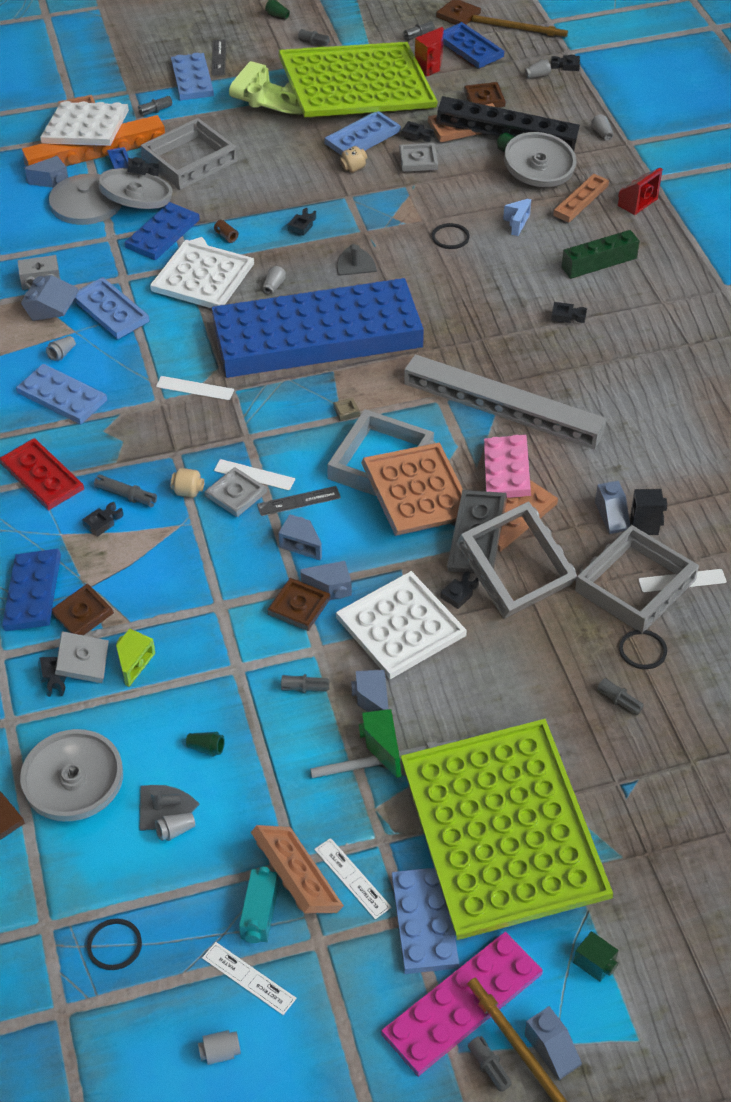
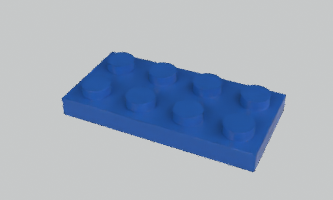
[443,22,505,68]
[125,202,200,260]
[2,549,61,631]

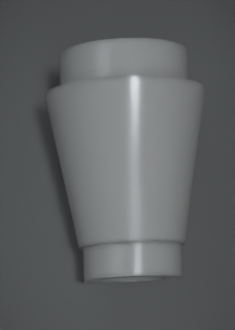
[525,59,551,79]
[591,114,614,140]
[262,266,286,295]
[46,336,76,361]
[155,812,195,841]

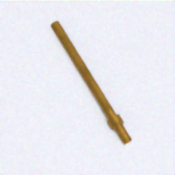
[472,15,568,37]
[467,977,567,1102]

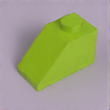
[116,628,156,687]

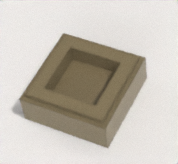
[333,398,360,421]

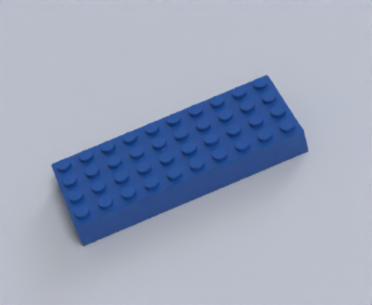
[212,278,424,378]

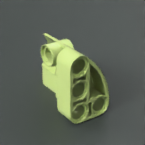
[229,61,303,114]

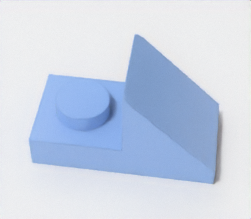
[503,199,531,236]

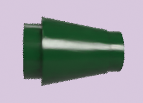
[265,0,290,20]
[186,732,225,756]

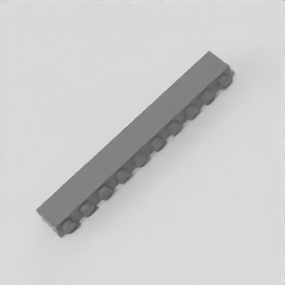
[404,354,607,449]

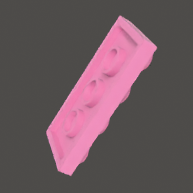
[484,435,531,498]

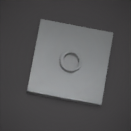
[399,143,438,172]
[205,467,267,517]
[55,631,109,683]

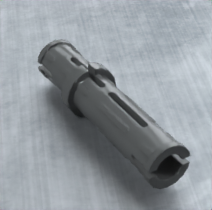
[94,474,157,507]

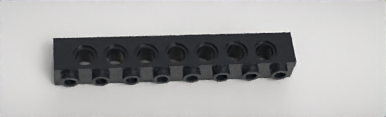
[436,96,580,151]

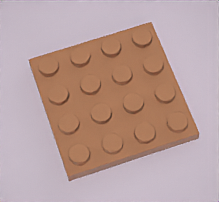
[361,442,463,536]

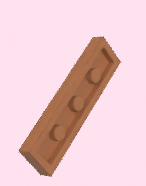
[553,174,609,223]

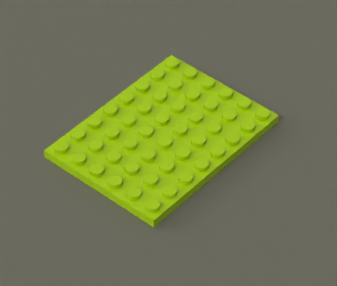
[278,42,438,118]
[401,719,613,940]

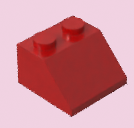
[415,27,444,77]
[618,168,663,215]

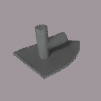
[338,244,377,276]
[140,785,200,831]

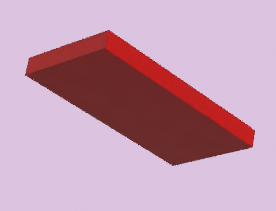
[0,438,84,511]

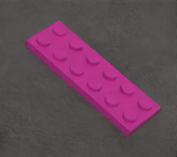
[381,931,543,1077]

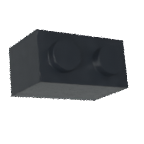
[629,489,667,535]

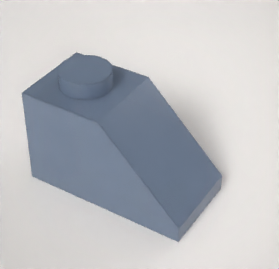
[24,156,68,188]
[595,481,630,534]
[278,514,322,560]
[300,561,352,600]
[351,670,388,712]
[524,1006,582,1080]

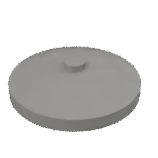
[504,132,576,187]
[98,168,172,209]
[49,174,122,225]
[20,729,123,821]

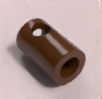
[214,220,239,243]

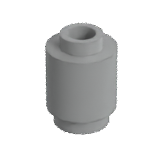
[198,1030,241,1065]

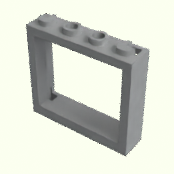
[140,118,237,190]
[327,409,436,496]
[456,501,577,619]
[575,525,699,634]

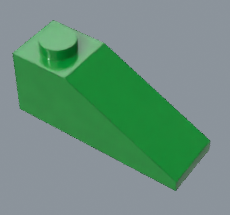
[358,709,402,778]

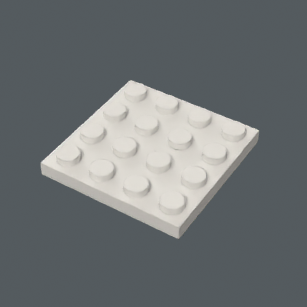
[40,101,129,146]
[150,240,254,308]
[336,571,467,679]

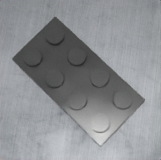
[447,490,507,573]

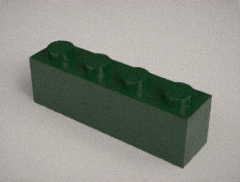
[561,230,640,279]

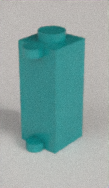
[239,866,279,943]

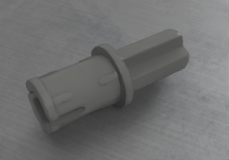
[403,21,435,41]
[298,29,330,46]
[138,96,173,117]
[281,674,330,693]
[597,678,644,715]
[468,1036,512,1092]

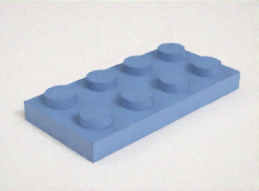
[171,53,214,100]
[325,111,401,155]
[73,277,150,339]
[16,364,107,425]
[392,868,459,974]

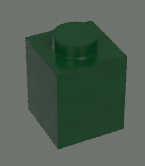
[573,931,619,982]

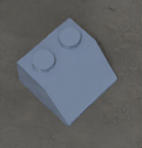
[21,275,79,321]

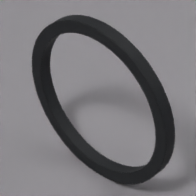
[432,223,470,249]
[619,630,667,669]
[87,919,142,970]

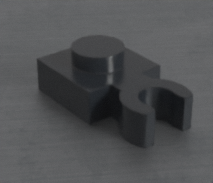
[551,55,580,71]
[401,121,434,142]
[127,157,159,176]
[287,208,317,236]
[551,302,587,323]
[82,502,124,537]
[440,571,479,609]
[38,657,66,697]

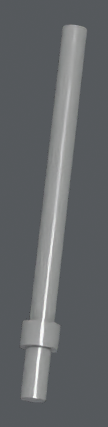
[310,739,456,778]

